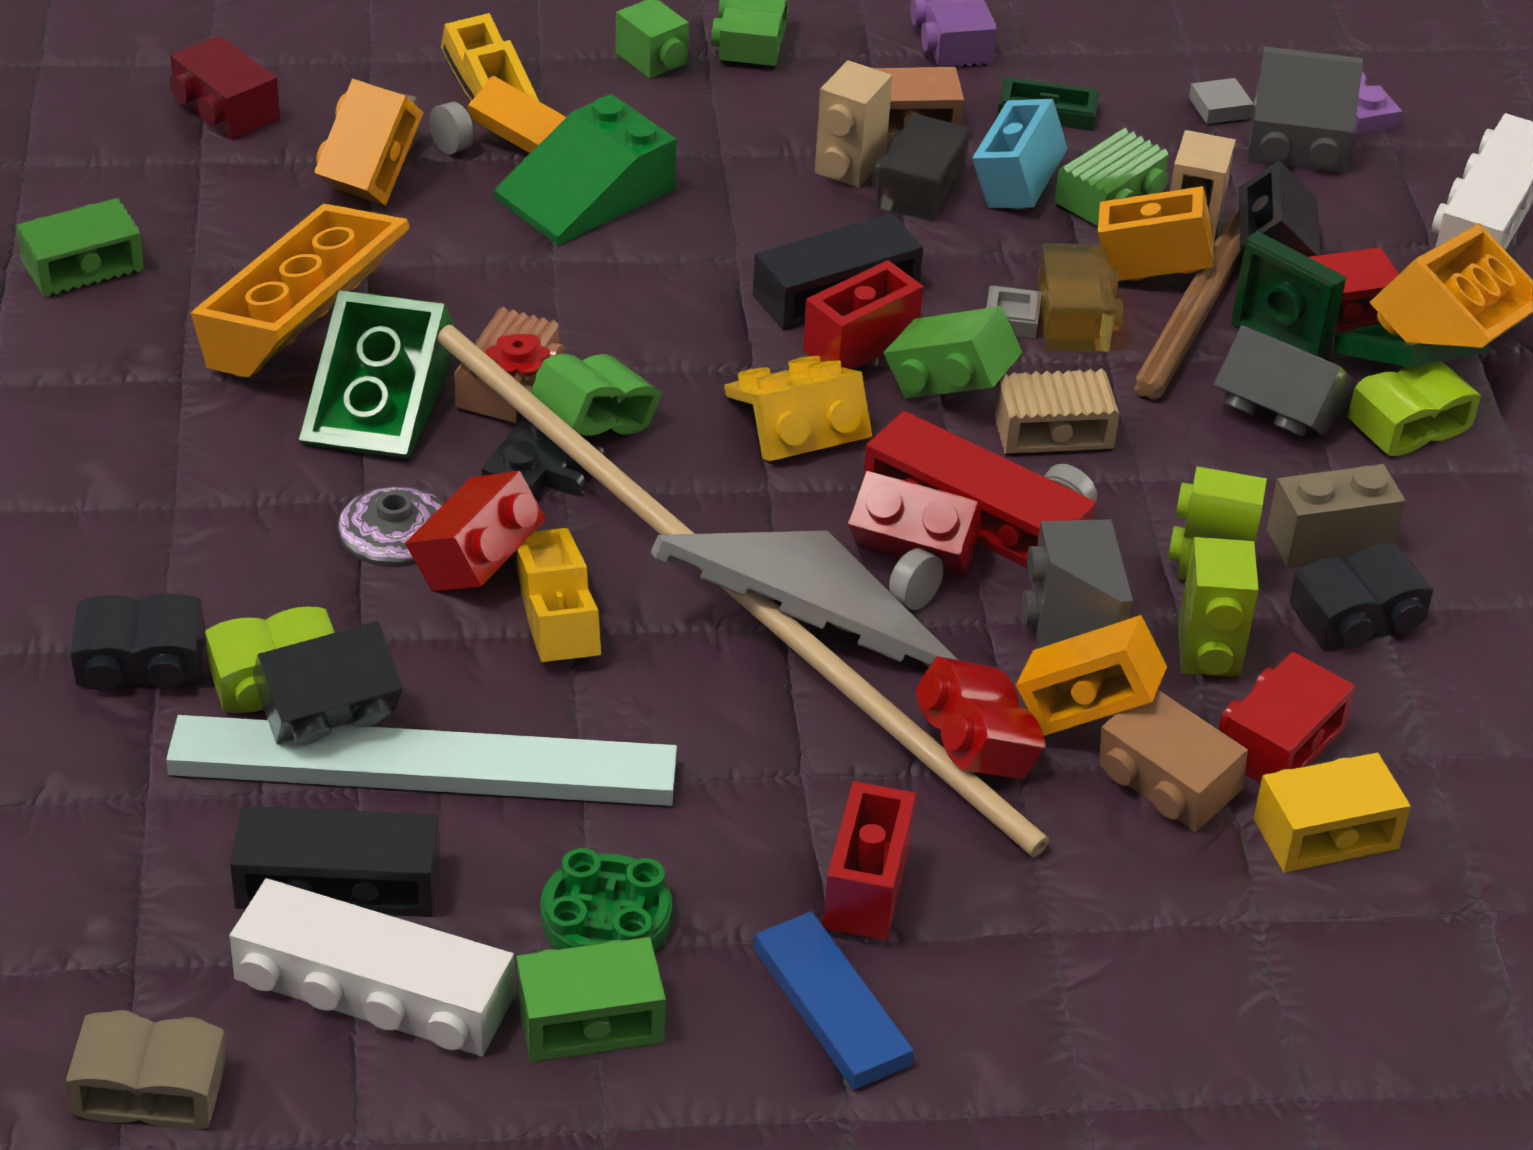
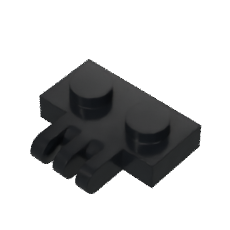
[482,417,606,499]

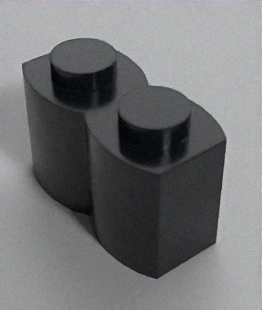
[1290,543,1433,649]
[70,594,206,691]

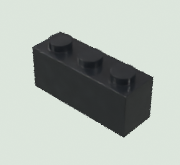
[753,213,924,331]
[230,806,440,917]

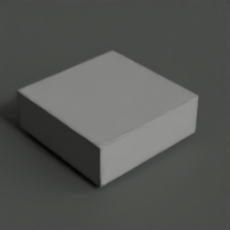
[1189,78,1253,124]
[986,286,1042,339]

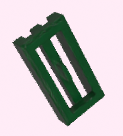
[997,77,1100,131]

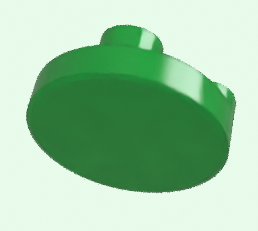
[541,848,672,951]

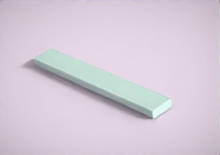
[166,715,677,806]

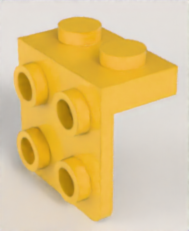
[724,356,872,461]

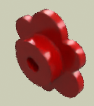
[485,334,550,376]

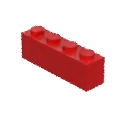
[863,411,1097,568]

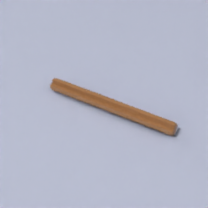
[1134,210,1244,401]

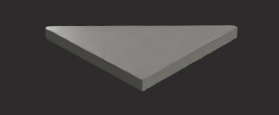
[650,530,958,668]

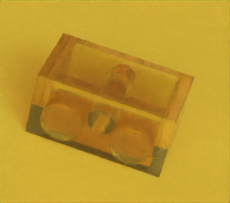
[1037,243,1123,352]

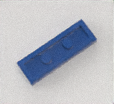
[753,911,914,1091]

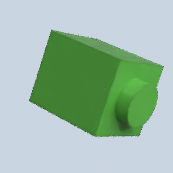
[615,0,689,78]

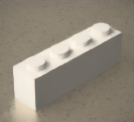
[1431,113,1533,250]
[229,878,515,1057]

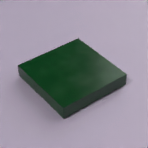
[1231,231,1346,361]
[1334,324,1489,367]

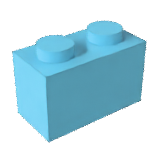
[972,99,1068,210]

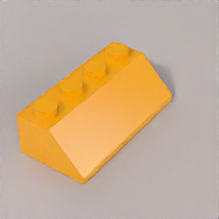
[190,203,410,378]
[1369,223,1533,348]

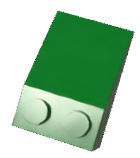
[494,94,677,245]
[299,290,455,459]

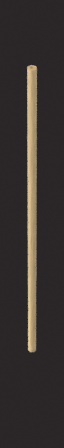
[437,325,1049,857]

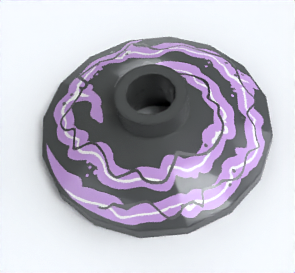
[337,485,444,567]

